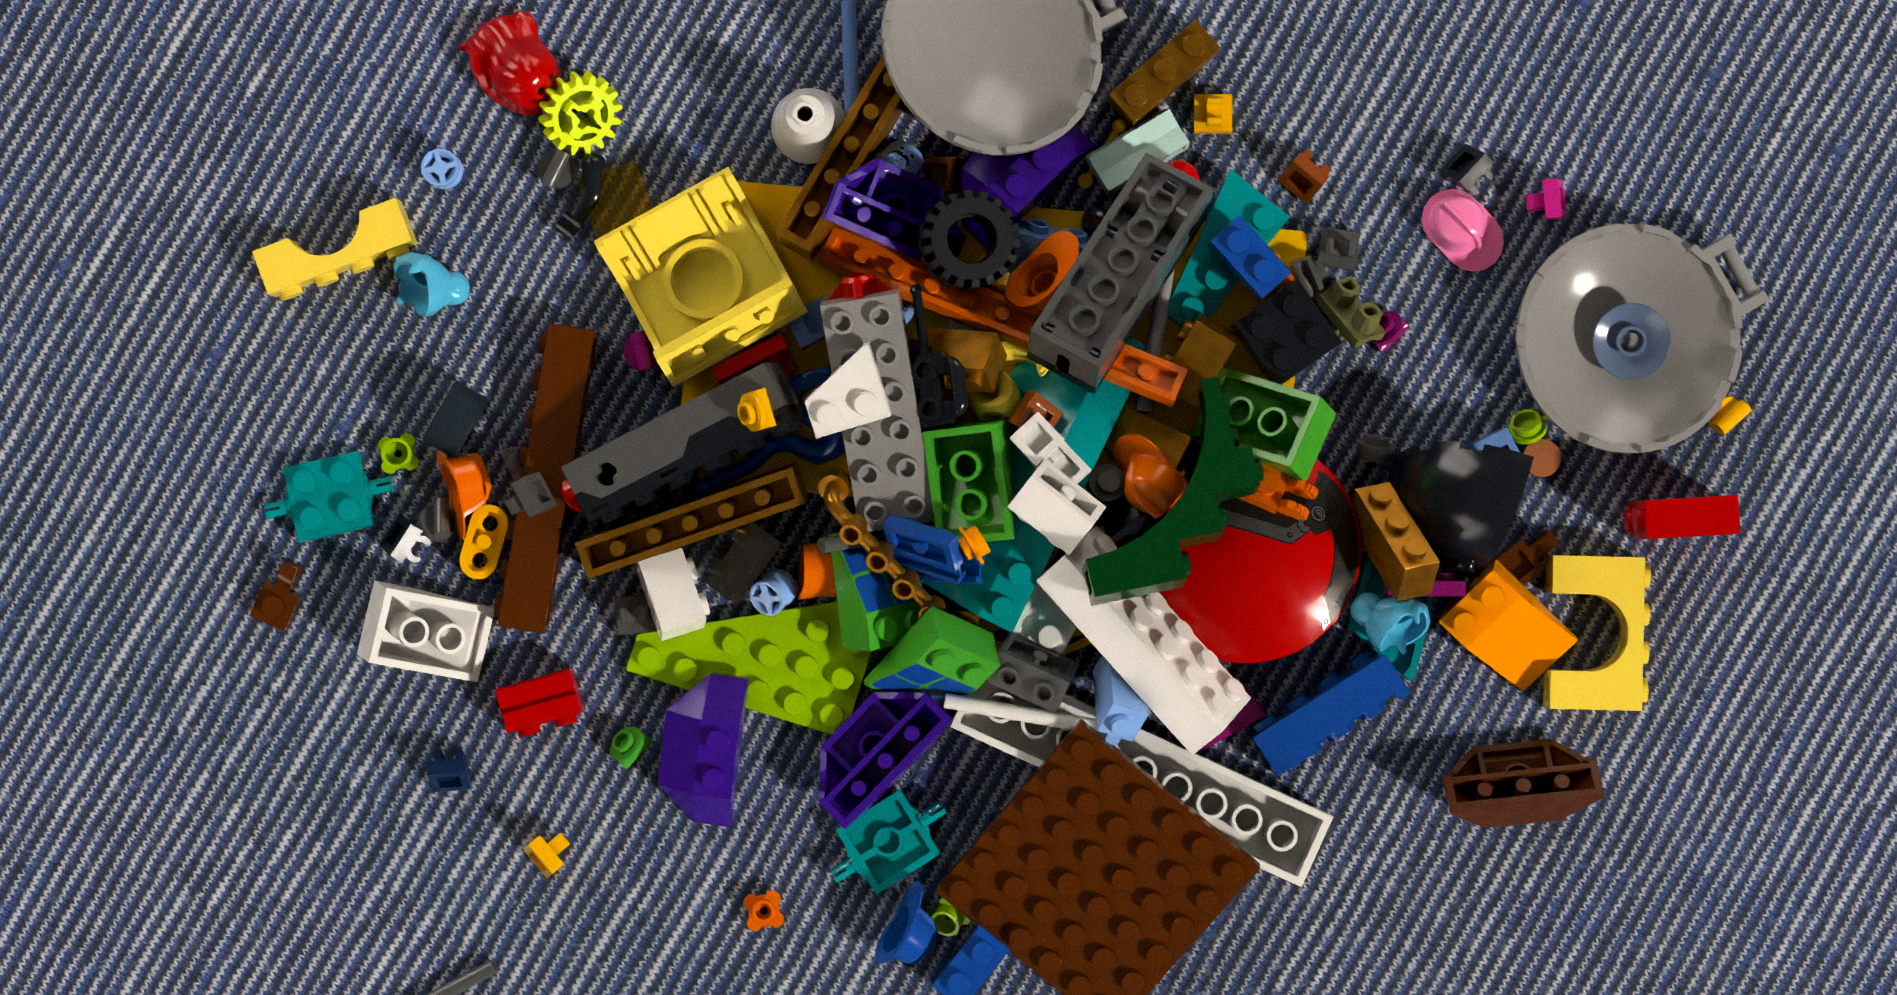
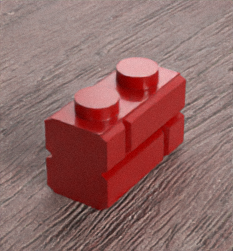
[495,667,585,738]

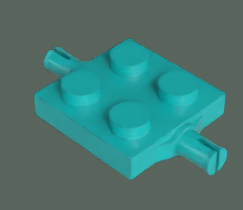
[264,451,395,543]
[829,788,947,895]

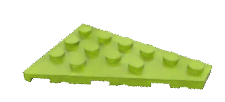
[626,602,872,735]

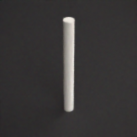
[944,693,1097,731]

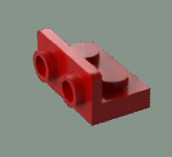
[711,333,799,385]

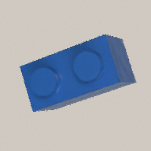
[1207,215,1292,302]
[932,924,1010,995]

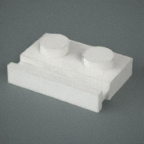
[1013,569,1077,655]

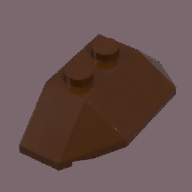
[1443,739,1604,828]

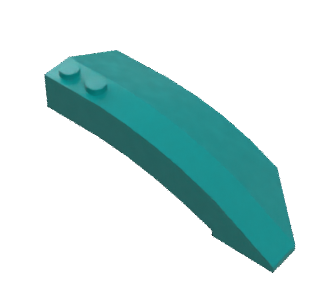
[925,337,1147,633]

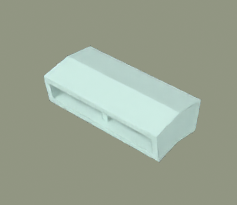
[1084,109,1190,197]

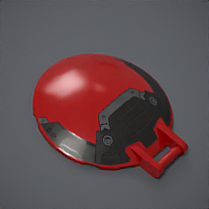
[1131,444,1362,664]

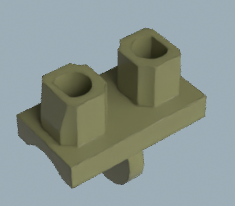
[1314,276,1386,348]

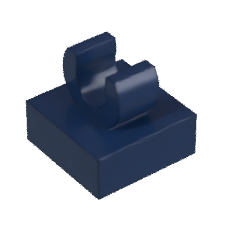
[427,747,472,792]

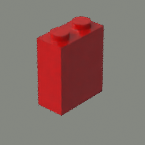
[1623,495,1741,539]

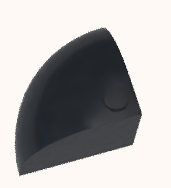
[1388,441,1534,578]

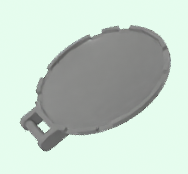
[881,0,1128,155]
[1515,223,1769,453]

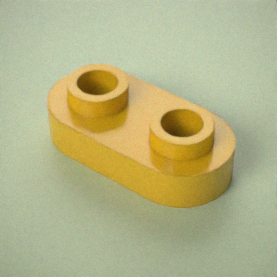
[459,504,510,579]

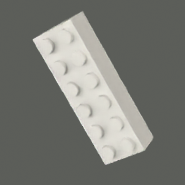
[1036,526,1251,755]

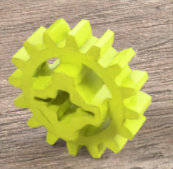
[538,71,623,155]

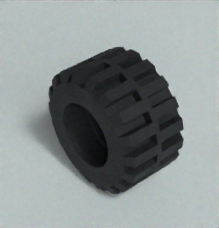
[917,190,1020,291]

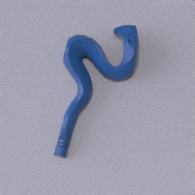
[695,366,846,496]

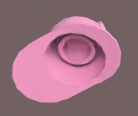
[1421,189,1504,272]

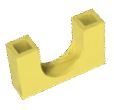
[1543,555,1651,711]

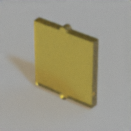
[577,161,653,239]

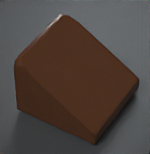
[923,156,967,196]

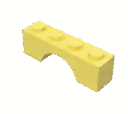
[252,198,418,301]

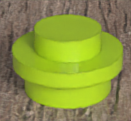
[1508,409,1547,445]

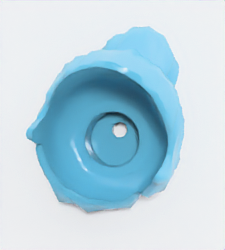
[393,252,470,317]
[1350,592,1431,654]

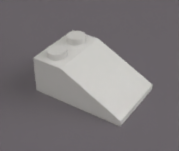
[357,580,494,682]

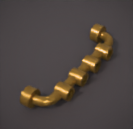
[818,468,981,627]

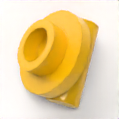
[737,388,777,432]
[1708,395,1752,436]

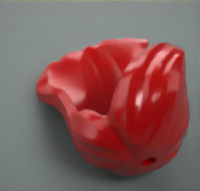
[459,11,561,115]

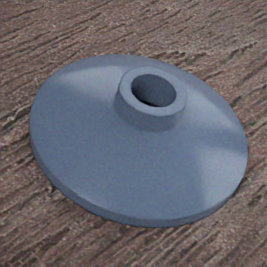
[1593,303,1671,379]

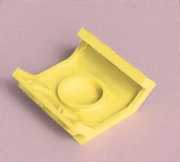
[594,167,808,387]

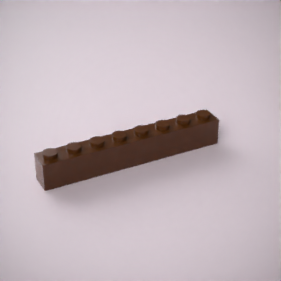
[494,323,599,633]

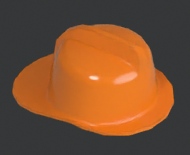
[1005,230,1080,310]
[1113,434,1188,519]
[436,450,491,540]

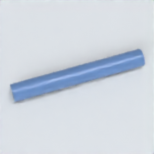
[841,0,859,115]

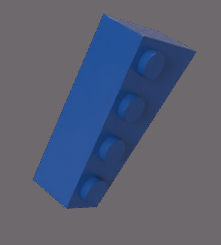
[1249,650,1411,776]

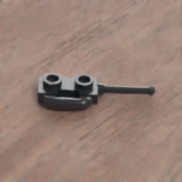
[910,284,968,430]

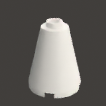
[771,88,846,164]

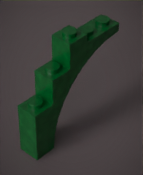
[1082,376,1264,606]

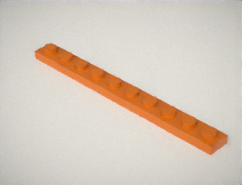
[818,227,1189,408]

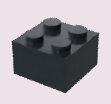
[1230,279,1342,385]

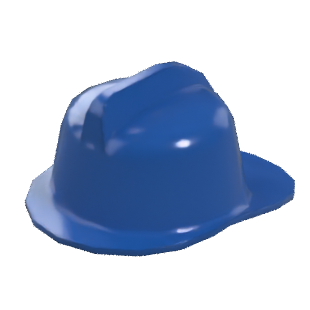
[875,881,936,965]

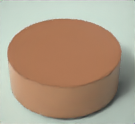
[1522,439,1561,477]

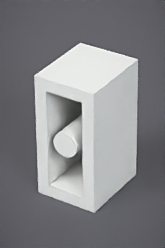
[1008,459,1106,555]
[637,548,710,641]

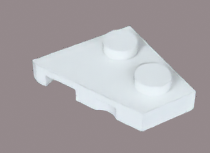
[804,342,892,439]

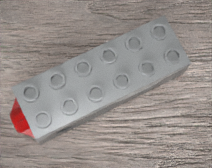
[820,272,934,532]

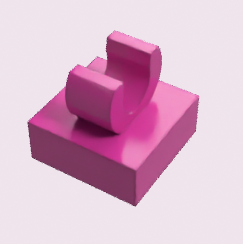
[1525,178,1567,221]

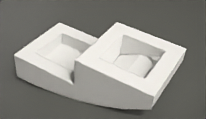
[1009,411,1091,484]

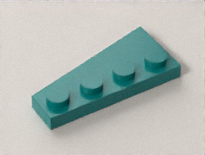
[1167,169,1290,327]

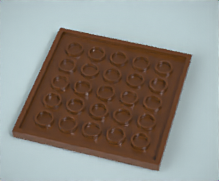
[935,719,1260,995]

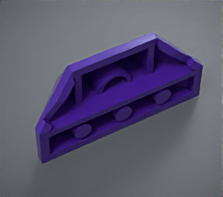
[961,125,1095,250]
[821,158,966,261]
[658,673,749,827]
[818,692,953,829]

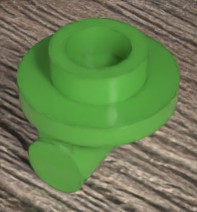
[610,726,653,769]

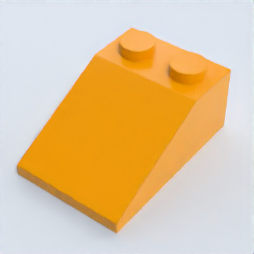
[1438,559,1578,691]

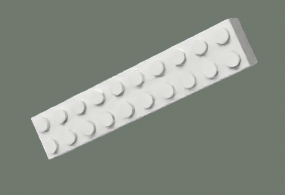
[950,680,1333,887]

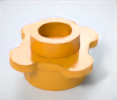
[958,525,991,565]

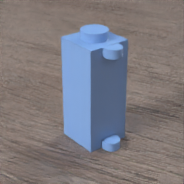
[1092,655,1149,745]

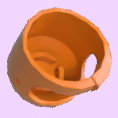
[798,543,837,600]

